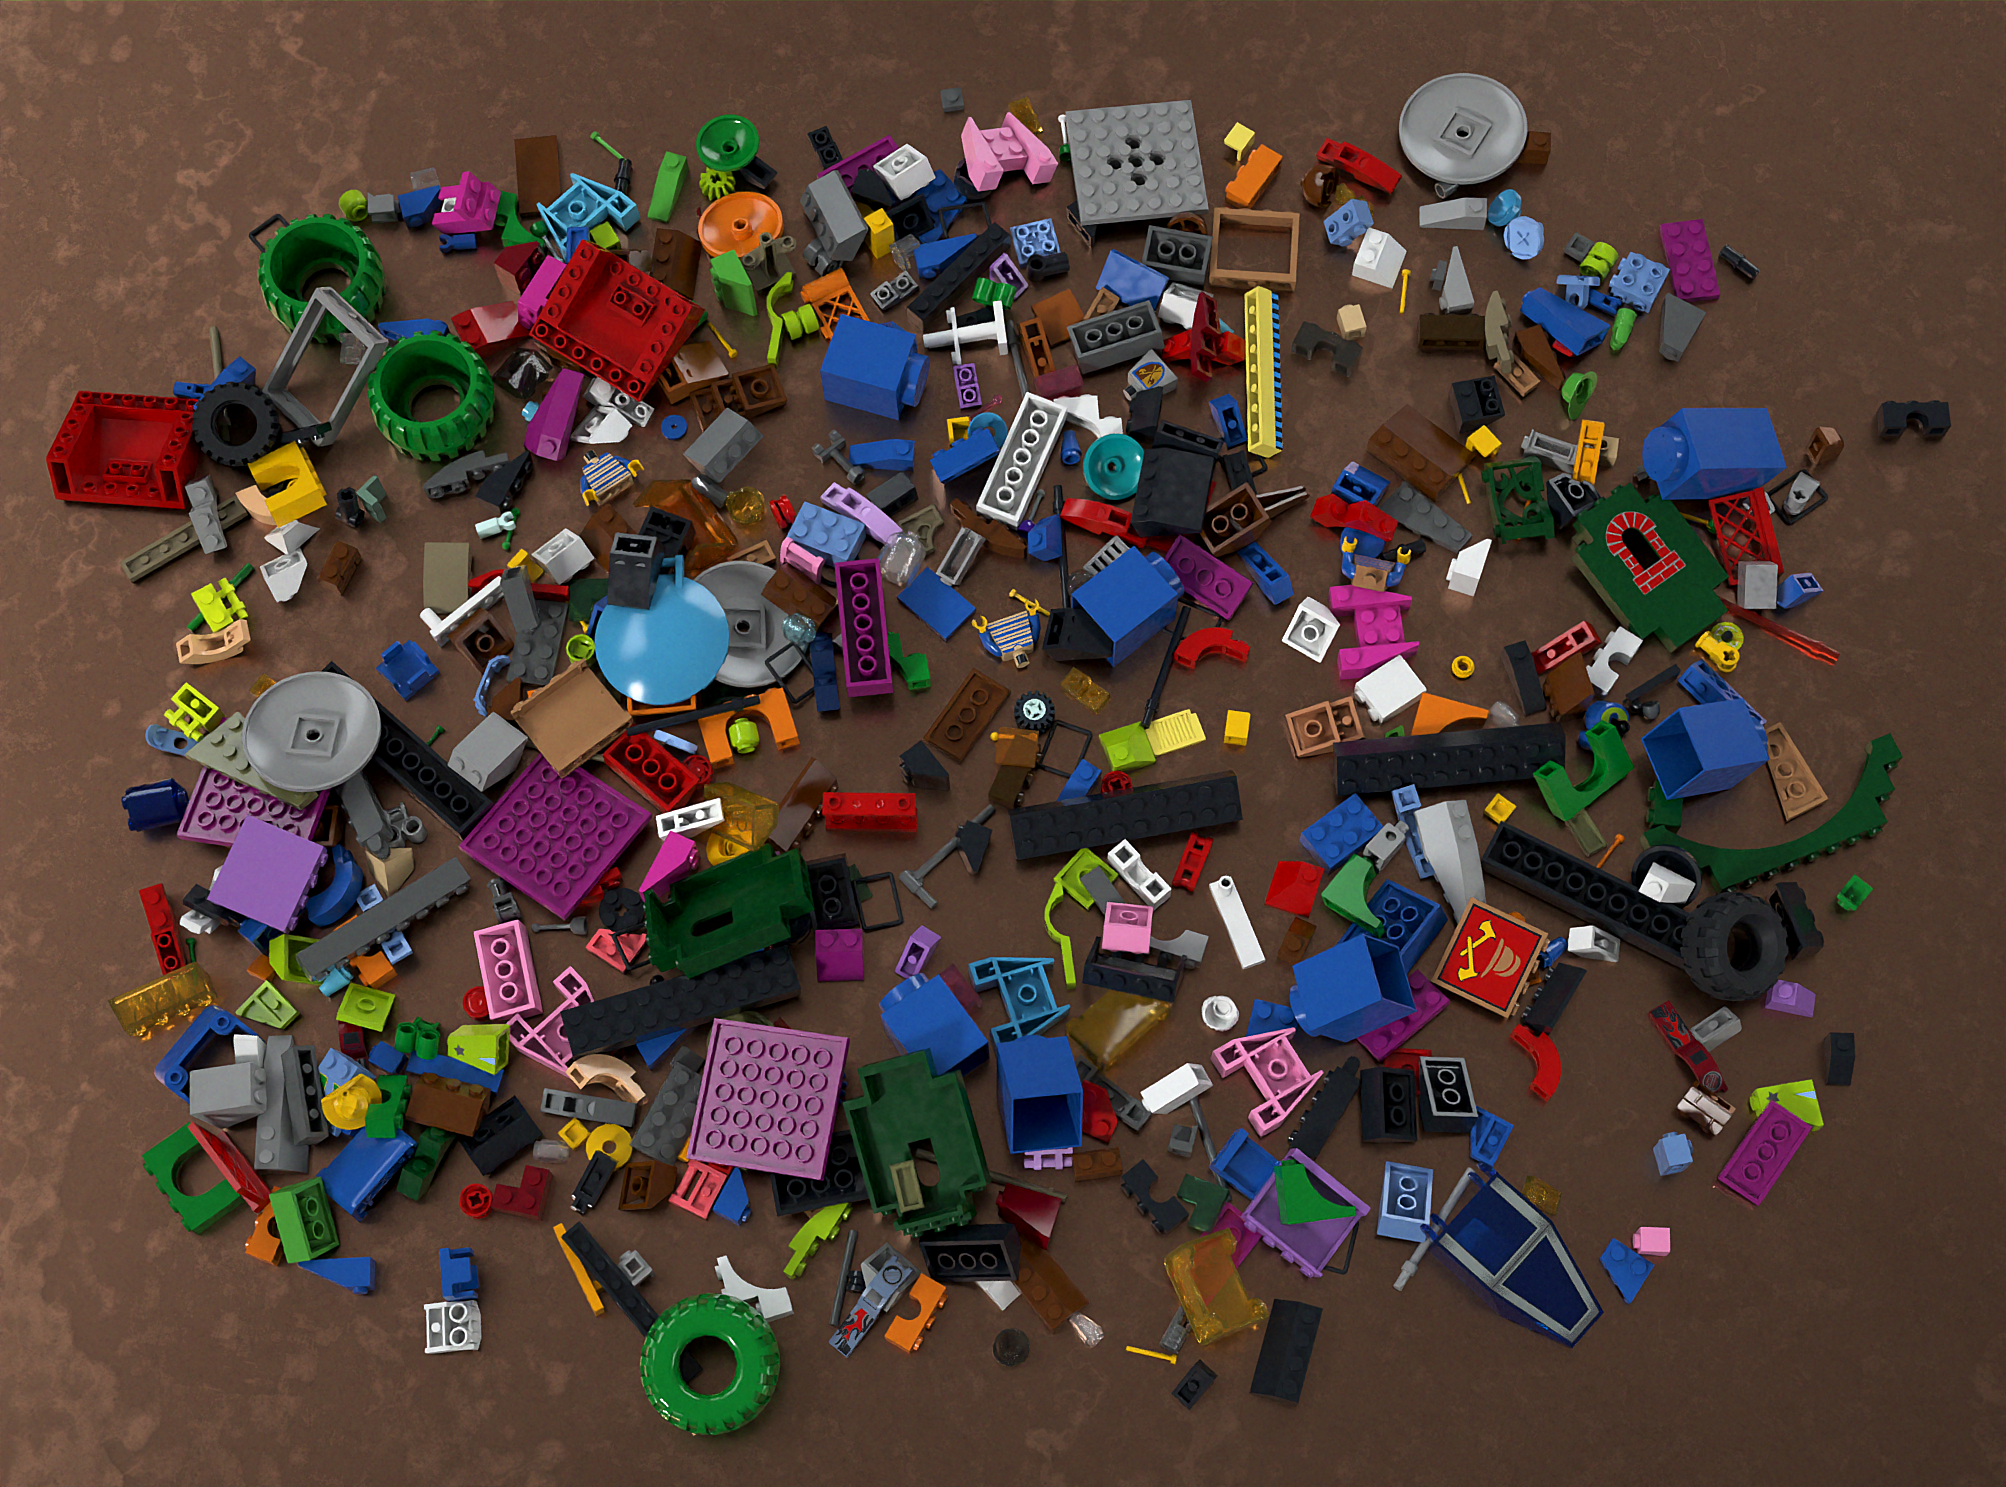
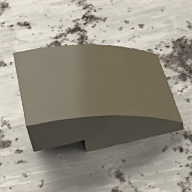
[423,542,472,614]

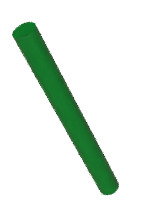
[186,562,254,632]

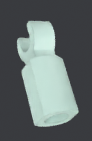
[475,512,516,539]

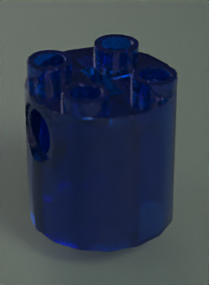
[121,778,189,832]

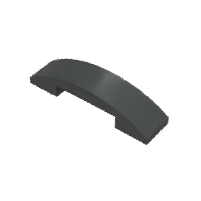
[1075,1054,1153,1131]

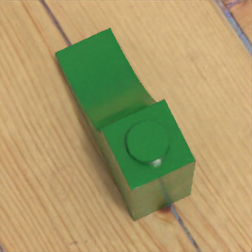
[1321,853,1385,939]
[1274,1159,1356,1225]

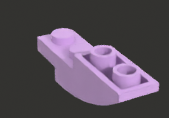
[820,482,903,548]

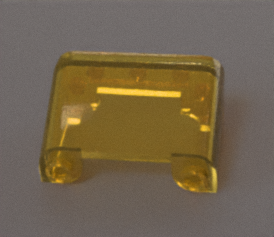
[1065,971,1173,1075]
[1165,1228,1270,1345]

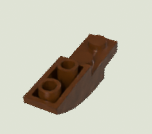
[950,498,1027,558]

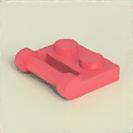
[668,1160,728,1219]

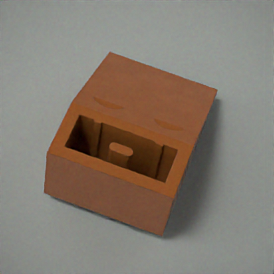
[657,340,729,404]

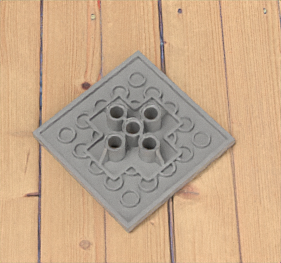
[1065,100,1209,226]

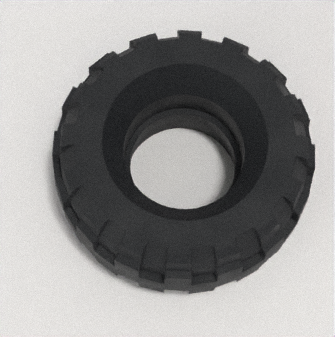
[1680,892,1788,1001]

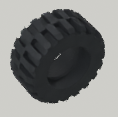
[192,382,280,467]

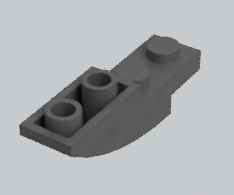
[423,450,510,498]
[540,1088,637,1127]

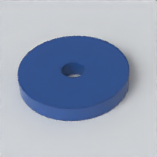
[661,415,687,440]

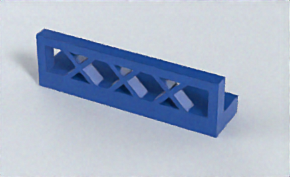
[1678,659,1767,726]

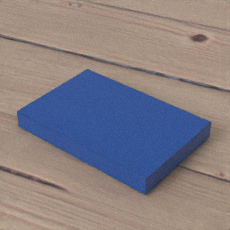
[1096,249,1169,313]
[897,567,976,642]

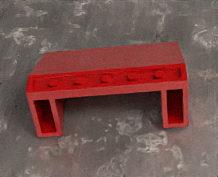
[528,239,706,402]
[46,391,200,509]

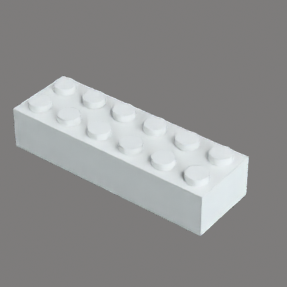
[976,392,1067,531]

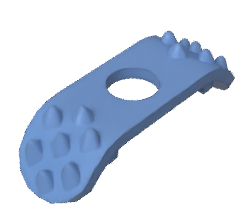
[473,655,511,718]
[145,724,205,756]

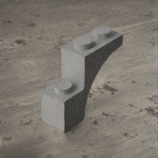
[185,474,227,554]

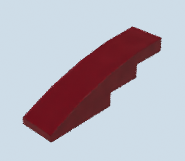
[1190,292,1221,382]

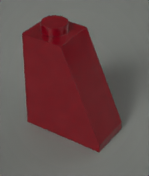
[996,1183,1061,1250]

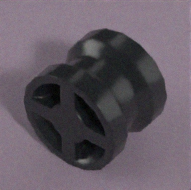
[846,1270,866,1294]

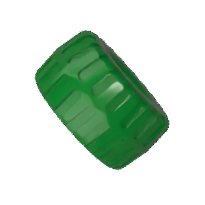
[257,214,386,343]
[367,330,496,461]
[640,1293,780,1435]

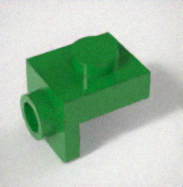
[1836,874,1874,911]

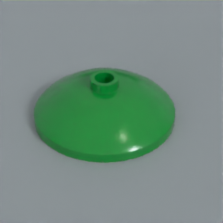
[696,114,760,172]

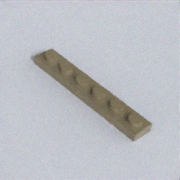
[119,495,248,582]

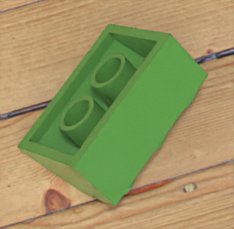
[709,249,758,316]
[269,1176,340,1263]

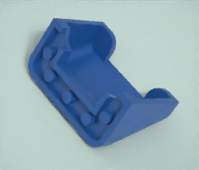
[316,1126,418,1223]

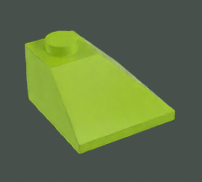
[1099,721,1156,773]
[269,934,325,986]

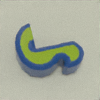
[1578,701,1629,751]

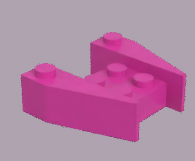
[1328,585,1419,680]

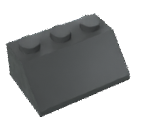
[1141,225,1213,286]
[683,408,763,484]

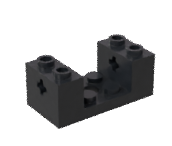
[638,506,696,574]

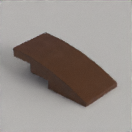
[689,364,787,432]

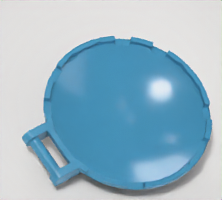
[595,555,730,705]

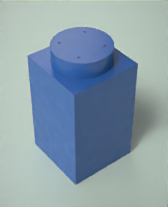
[1642,408,1787,500]

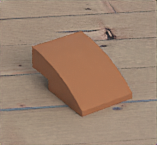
[1285,696,1366,757]

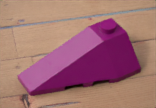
[523,368,584,461]

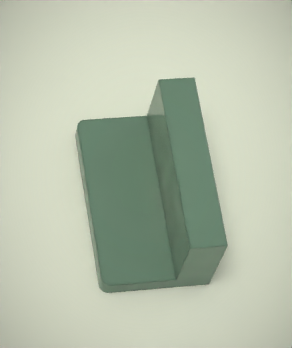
[356,475,387,524]

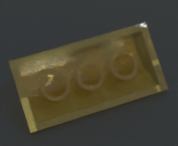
[704,781,779,851]
[108,961,218,1036]

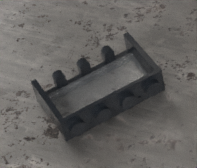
[1082,936,1187,1003]

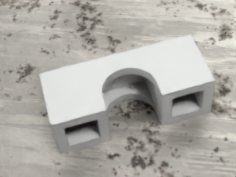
[1586,626,1643,700]
[1107,839,1171,911]

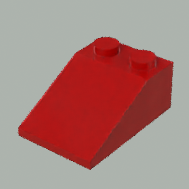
[451,301,531,359]

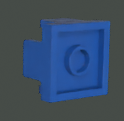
[375,639,440,701]
[439,1247,479,1302]

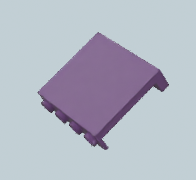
[207,815,328,934]
[1240,1148,1371,1278]

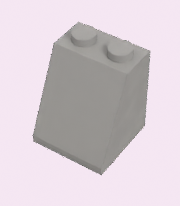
[448,712,528,791]
[190,1062,267,1129]

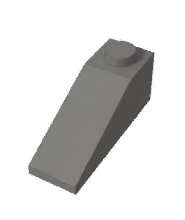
[1419,198,1487,230]
[1439,246,1474,315]

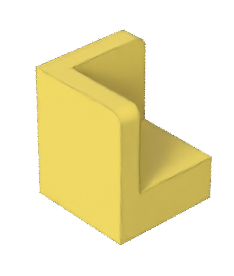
[1224,122,1255,161]

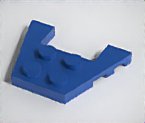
[886,169,968,244]

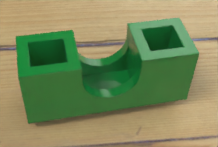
[365,1075,412,1138]

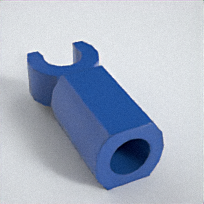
[439,233,477,253]

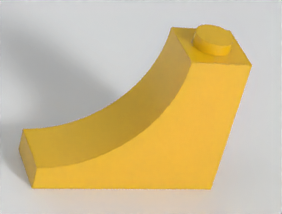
[855,201,895,259]

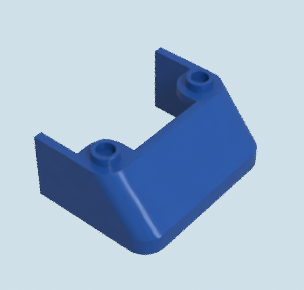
[155,1005,266,1105]

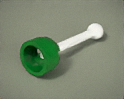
[1058,115,1071,162]
[529,220,565,263]

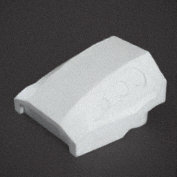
[424,1300,481,1354]

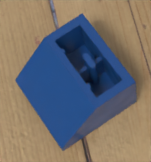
[1331,461,1391,506]

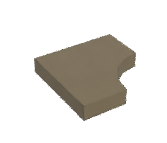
[896,504,944,561]

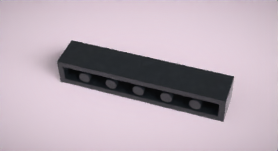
[907,222,1011,332]

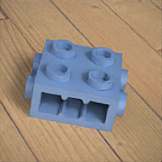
[1609,252,1670,313]

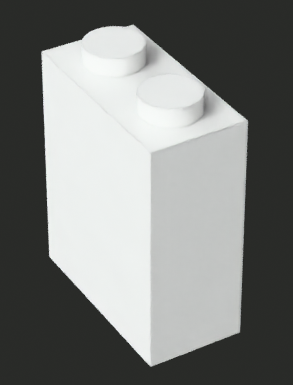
[1354,655,1427,726]
[1140,1063,1213,1114]

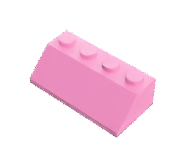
[474,919,543,1020]

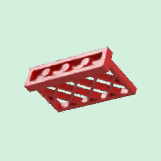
[1708,487,1785,587]
[188,1122,272,1213]

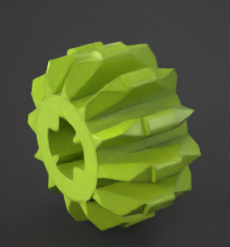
[699,167,736,201]

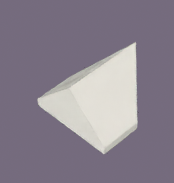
[264,520,320,556]

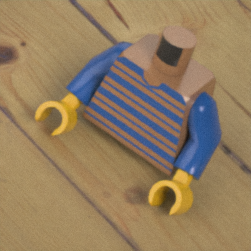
[1342,537,1411,592]

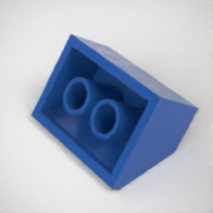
[930,427,1001,484]
[238,905,307,954]

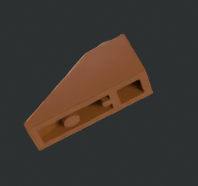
[1016,317,1058,386]

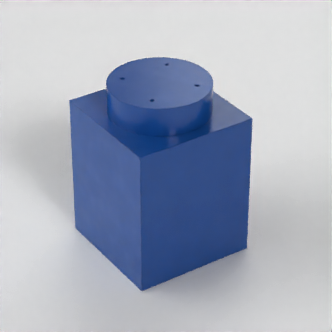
[820,314,930,420]
[1071,546,1184,667]
[1641,698,1770,800]
[1289,934,1417,1042]
[879,973,990,1077]
[996,1035,1083,1154]

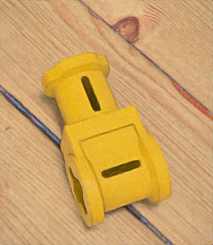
[1695,630,1740,673]

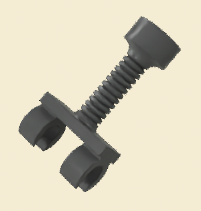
[811,430,866,485]

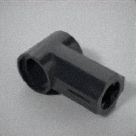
[1026,252,1070,282]
[335,487,365,528]

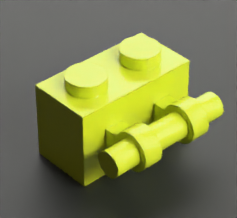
[191,578,248,634]
[164,682,226,742]

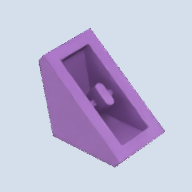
[989,253,1029,300]

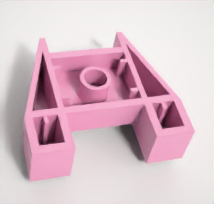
[961,112,1058,191]
[506,966,594,1080]
[1210,1027,1324,1138]

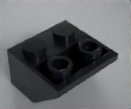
[1449,375,1505,433]

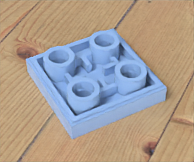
[1010,218,1061,268]

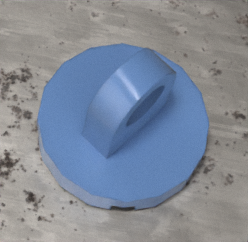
[1556,275,1600,310]

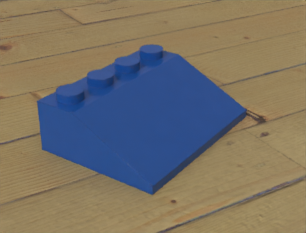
[1334,879,1448,974]

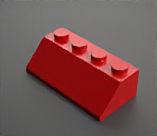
[602,723,700,814]

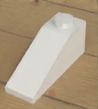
[656,798,725,841]

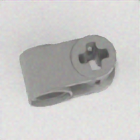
[1783,472,1821,515]

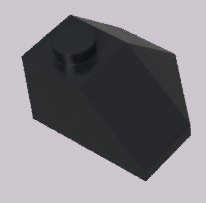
[1546,473,1601,529]

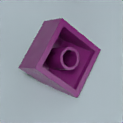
[815,929,864,982]

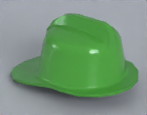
[1562,371,1597,420]

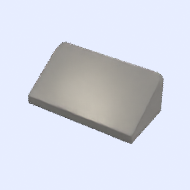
[1689,1006,1742,1052]

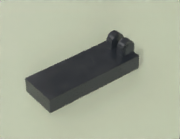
[1222,450,1258,495]
[1622,664,1681,713]

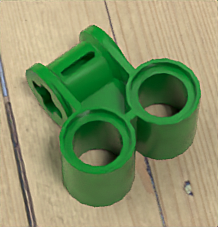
[972,278,1017,311]
[394,1017,441,1060]

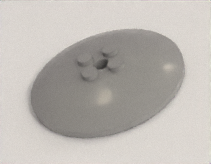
[1399,73,1527,184]
[693,561,811,687]
[242,671,381,792]

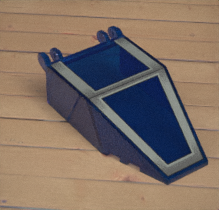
[1420,1161,1604,1348]

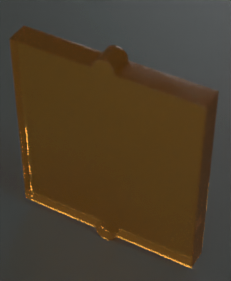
[995,727,1039,768]

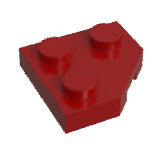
[1082,1080,1119,1143]

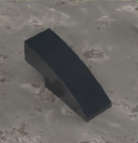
[727,150,778,189]

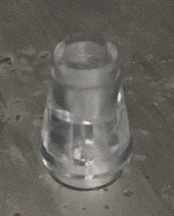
[1069,1312,1105,1347]

